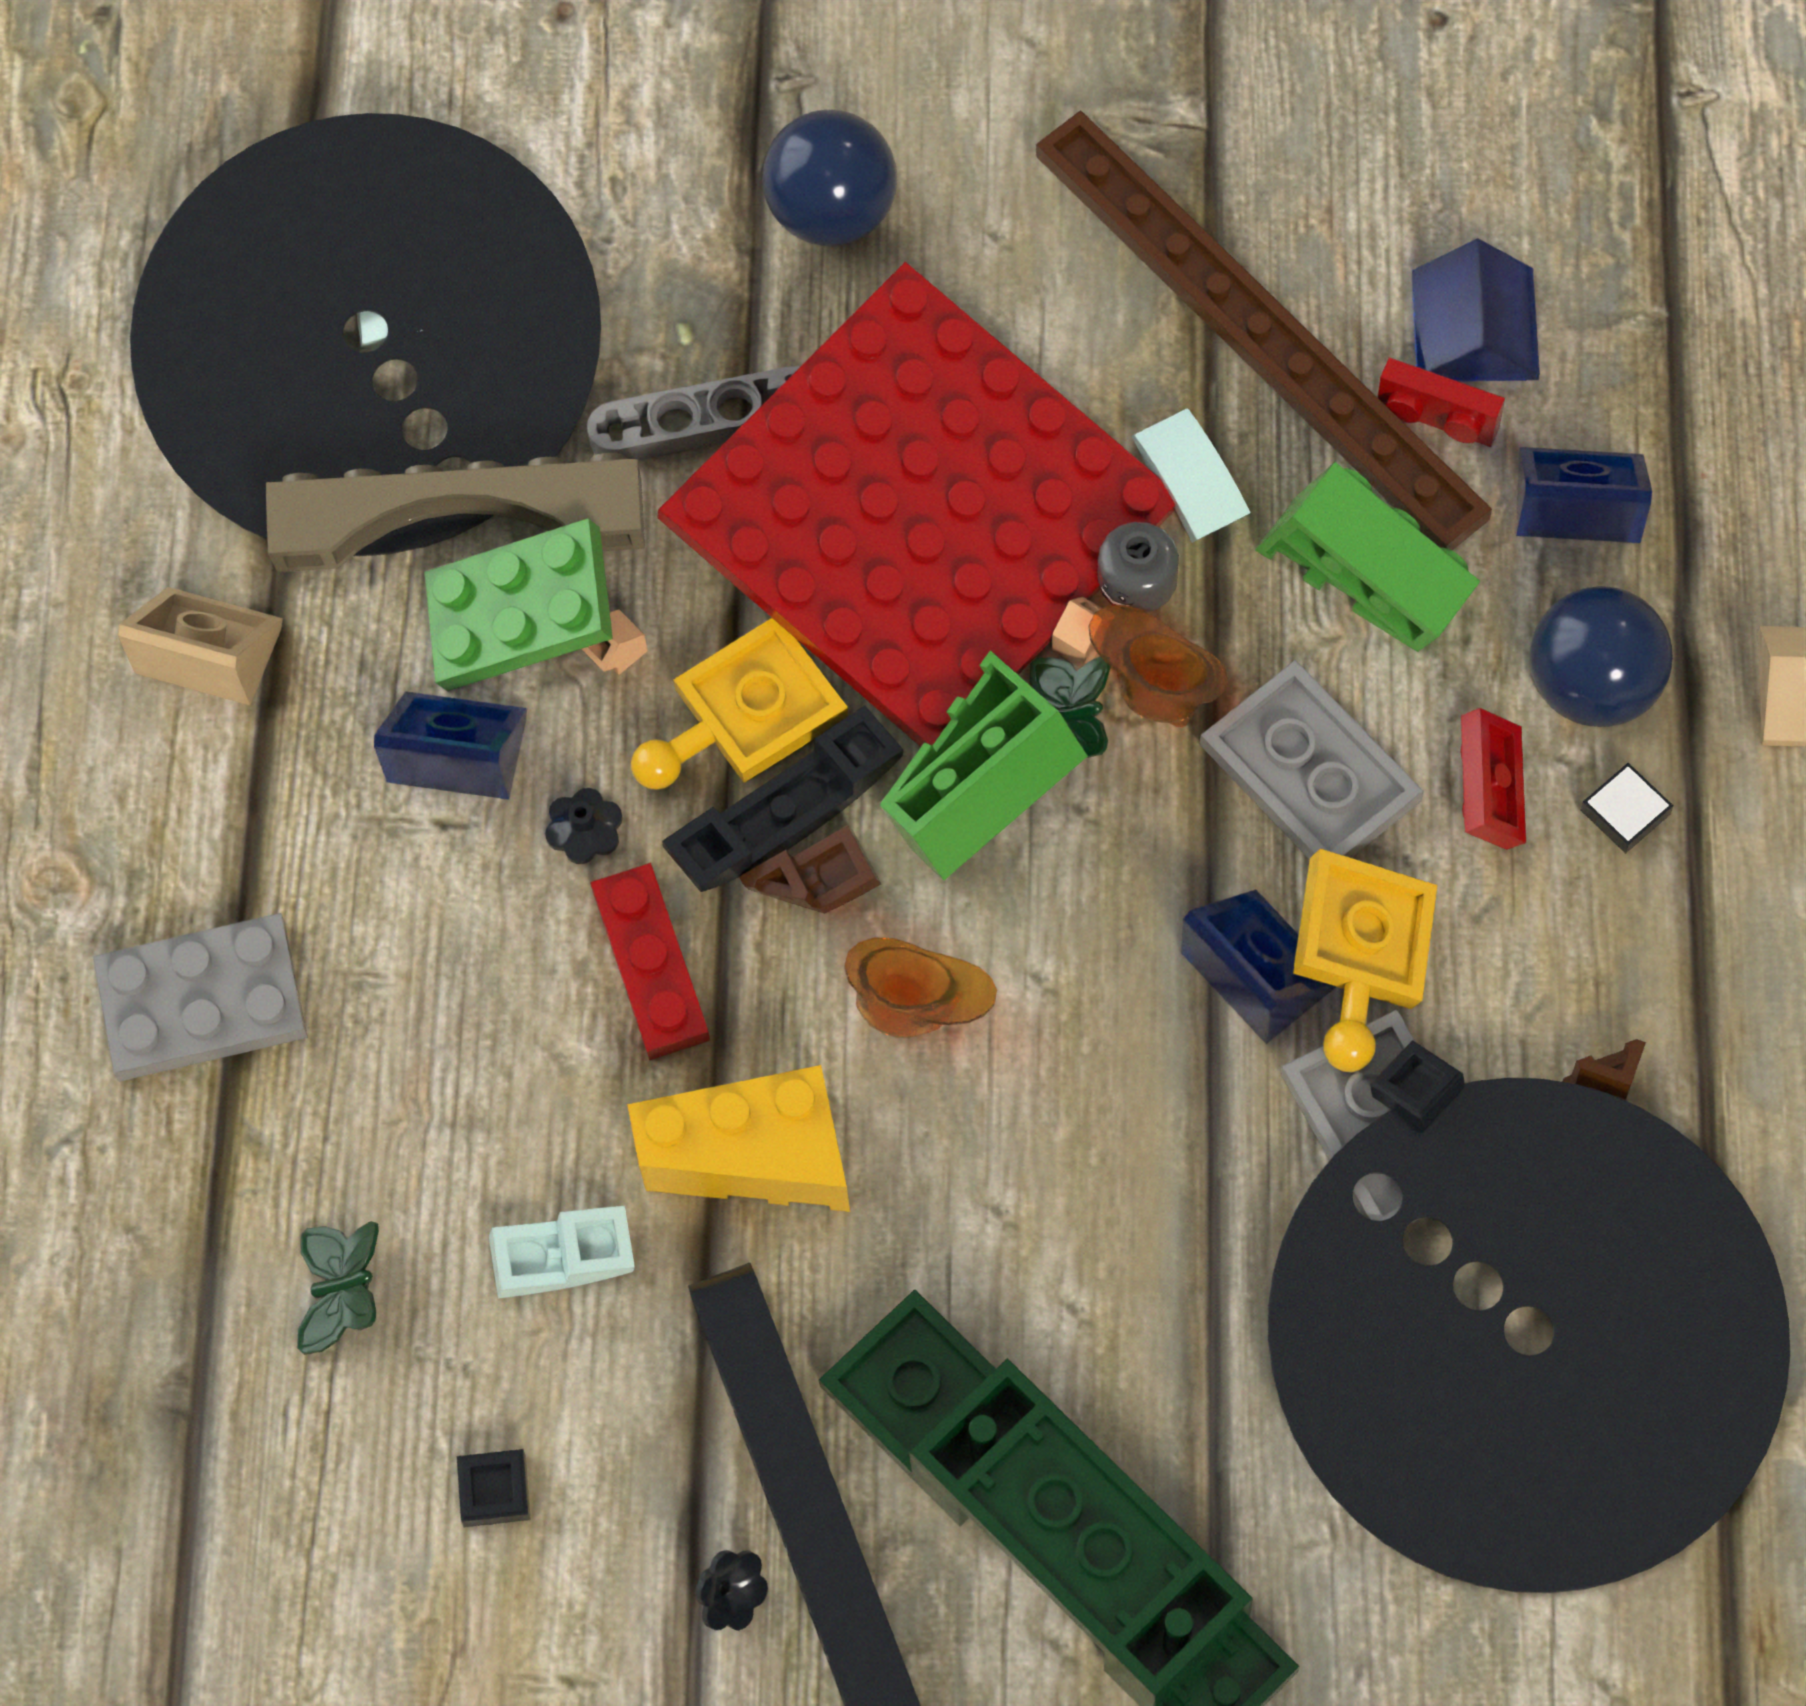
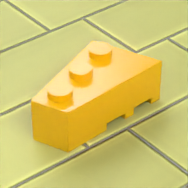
[627,1065,850,1212]

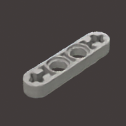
[587,366,800,460]

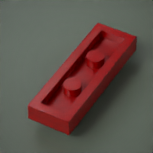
[590,863,711,1061]

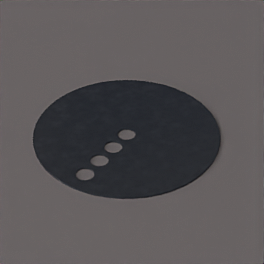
[130,113,601,557]
[1268,1078,1790,1593]

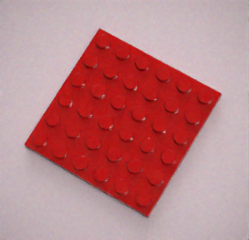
[657,262,1175,747]

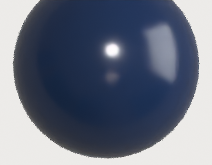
[762,109,897,246]
[1530,586,1673,727]

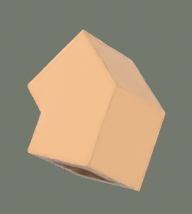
[1052,597,1115,668]
[582,609,648,675]

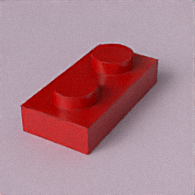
[1377,357,1505,447]
[1460,708,1526,850]

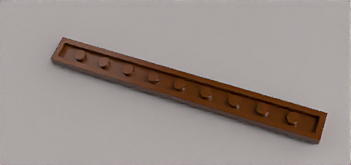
[1036,110,1492,550]

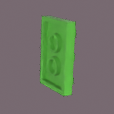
[425,518,613,691]

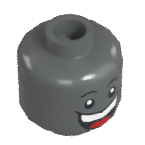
[1098,522,1179,614]

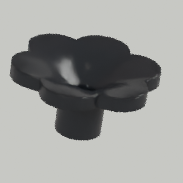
[545,788,623,864]
[696,1550,768,1631]

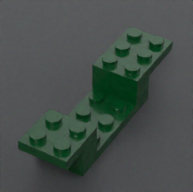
[819,1289,1300,1706]

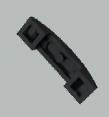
[662,705,904,892]

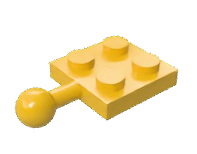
[631,618,848,790]
[1293,848,1438,1072]

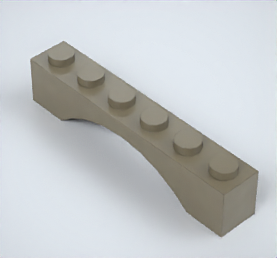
[266,453,645,572]

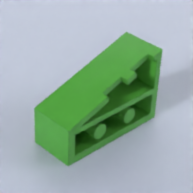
[1255,462,1481,652]
[880,650,1088,880]

